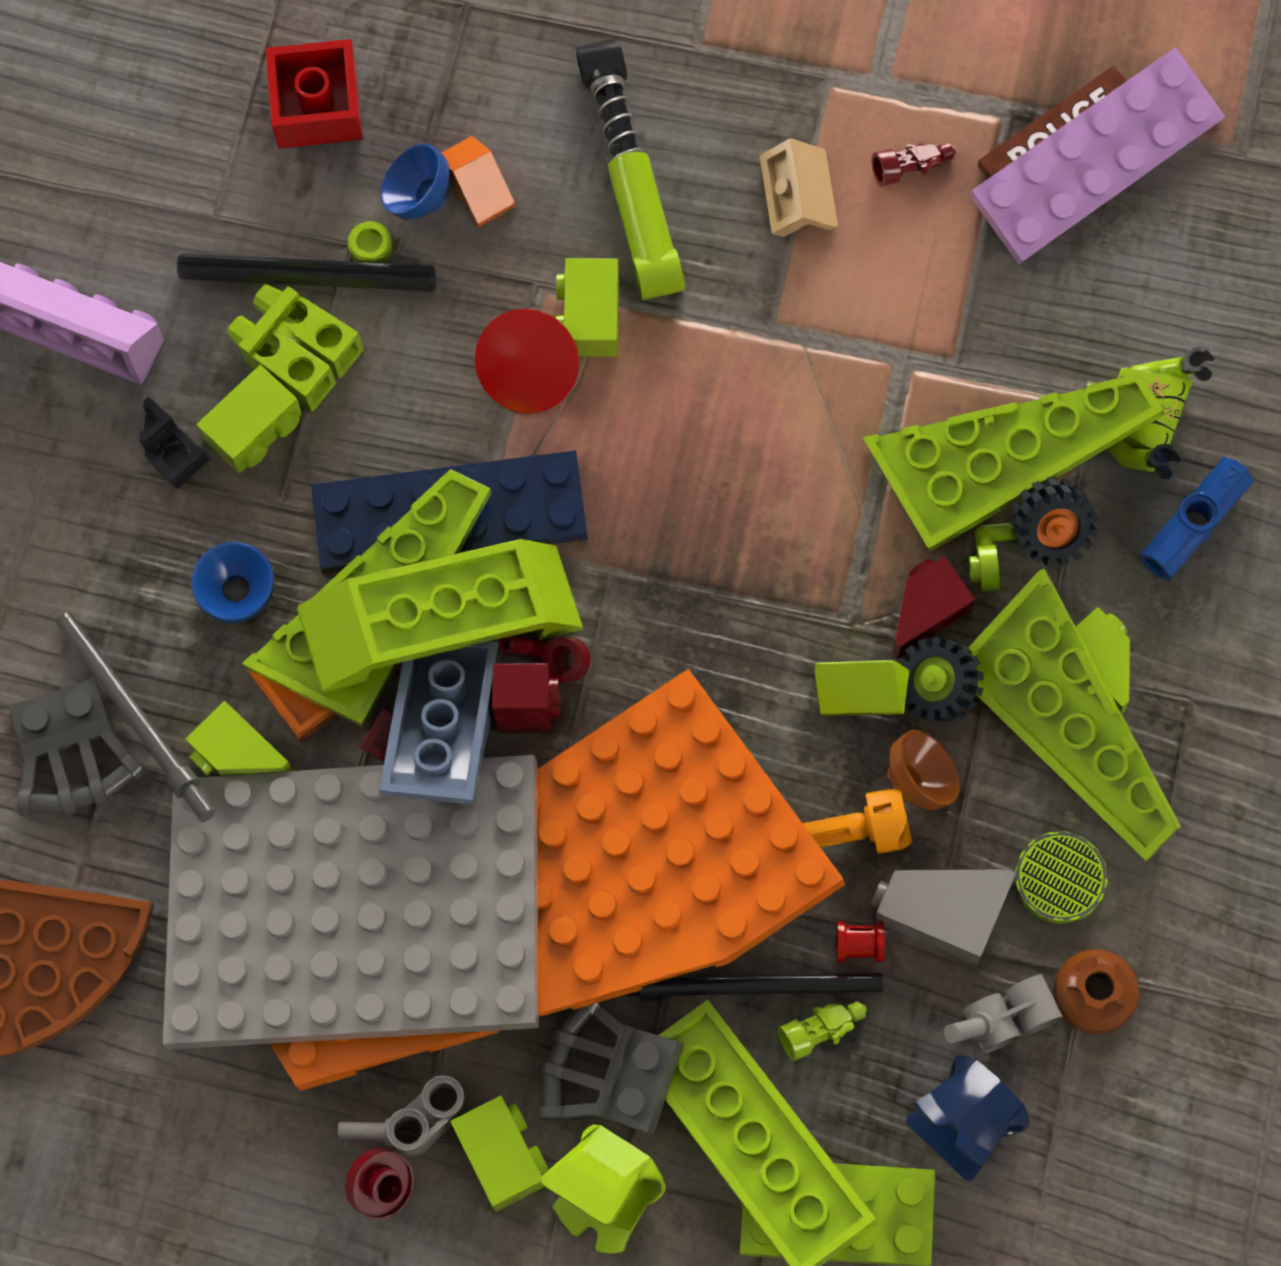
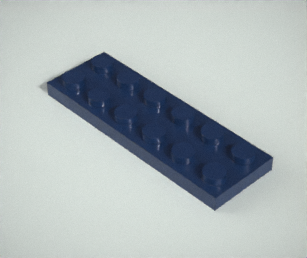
[311,450,588,574]

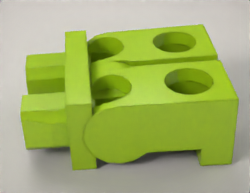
[226,284,364,413]

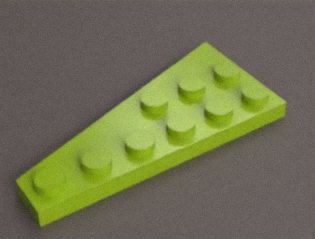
[863,373,1165,552]
[242,469,492,728]
[968,569,1181,861]

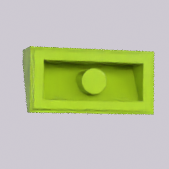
[815,660,909,716]

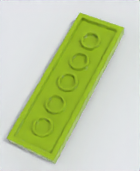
[658,1000,878,1266]

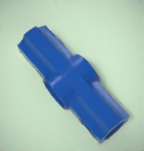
[1139,456,1255,581]

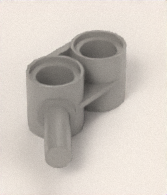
[944,974,1063,1054]
[338,1075,467,1157]

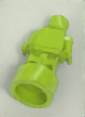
[778,1001,867,1062]

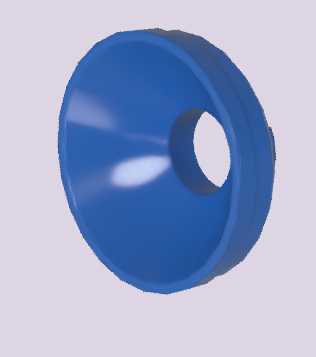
[381,144,450,220]
[191,542,274,623]

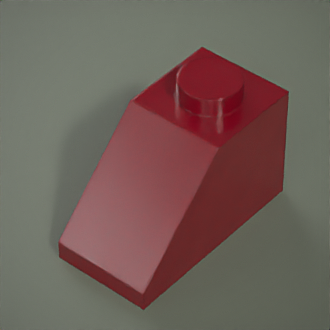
[892,556,975,660]

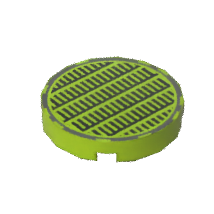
[1014,831,1108,925]

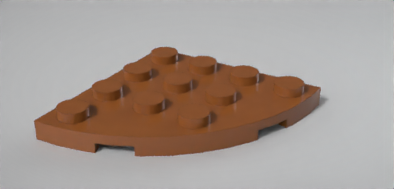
[0,879,155,1057]

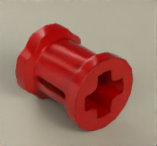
[836,921,885,963]

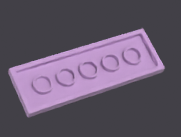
[968,47,1225,265]

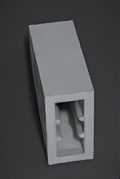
[870,869,1016,966]

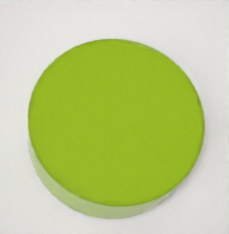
[348,221,393,263]

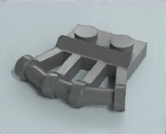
[8,678,146,816]
[538,1003,683,1135]

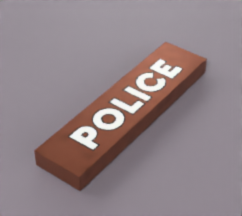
[977,65,1127,179]

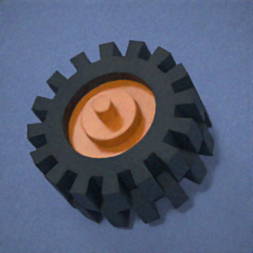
[1010,478,1098,567]

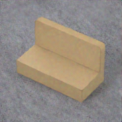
[759,138,838,237]

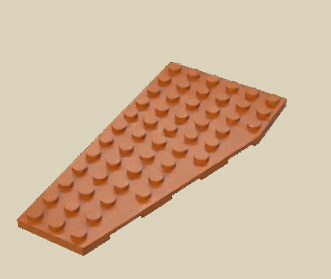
[270,669,845,1091]

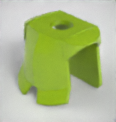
[541,1124,666,1254]

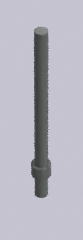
[56,612,216,822]

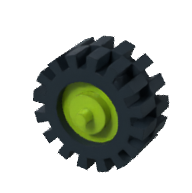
[898,638,984,722]

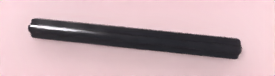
[177,253,436,291]

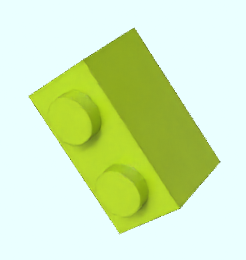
[556,258,619,357]
[196,365,302,474]
[450,1095,549,1212]

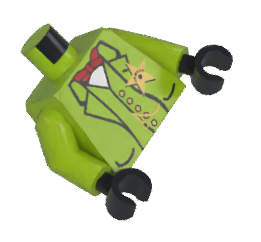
[1085,347,1215,479]

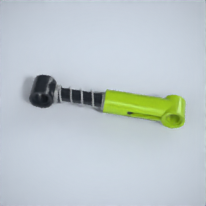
[576,38,685,301]

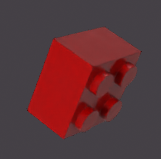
[265,39,364,149]

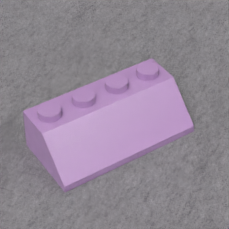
[0,262,164,385]

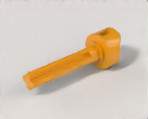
[803,789,912,854]

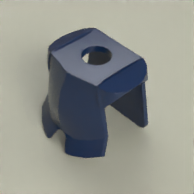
[906,1055,1029,1181]

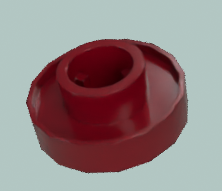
[345,1147,414,1220]

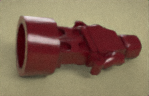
[871,143,956,187]

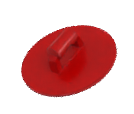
[475,308,579,414]

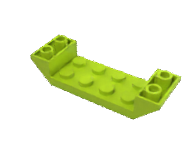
[297,539,583,693]

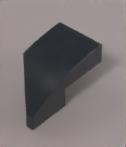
[139,396,209,489]

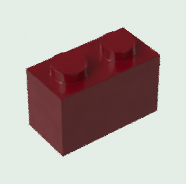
[492,663,561,733]

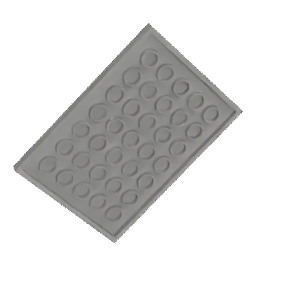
[163,755,539,1049]

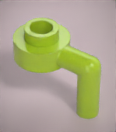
[969,523,1016,592]

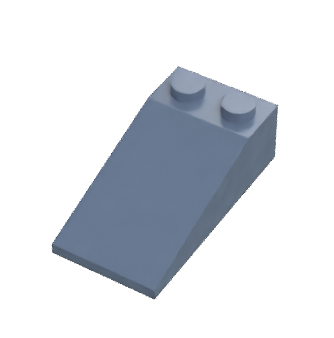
[379,641,500,805]

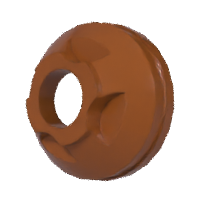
[887,729,960,811]
[1053,949,1139,1035]

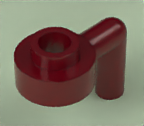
[499,637,590,683]

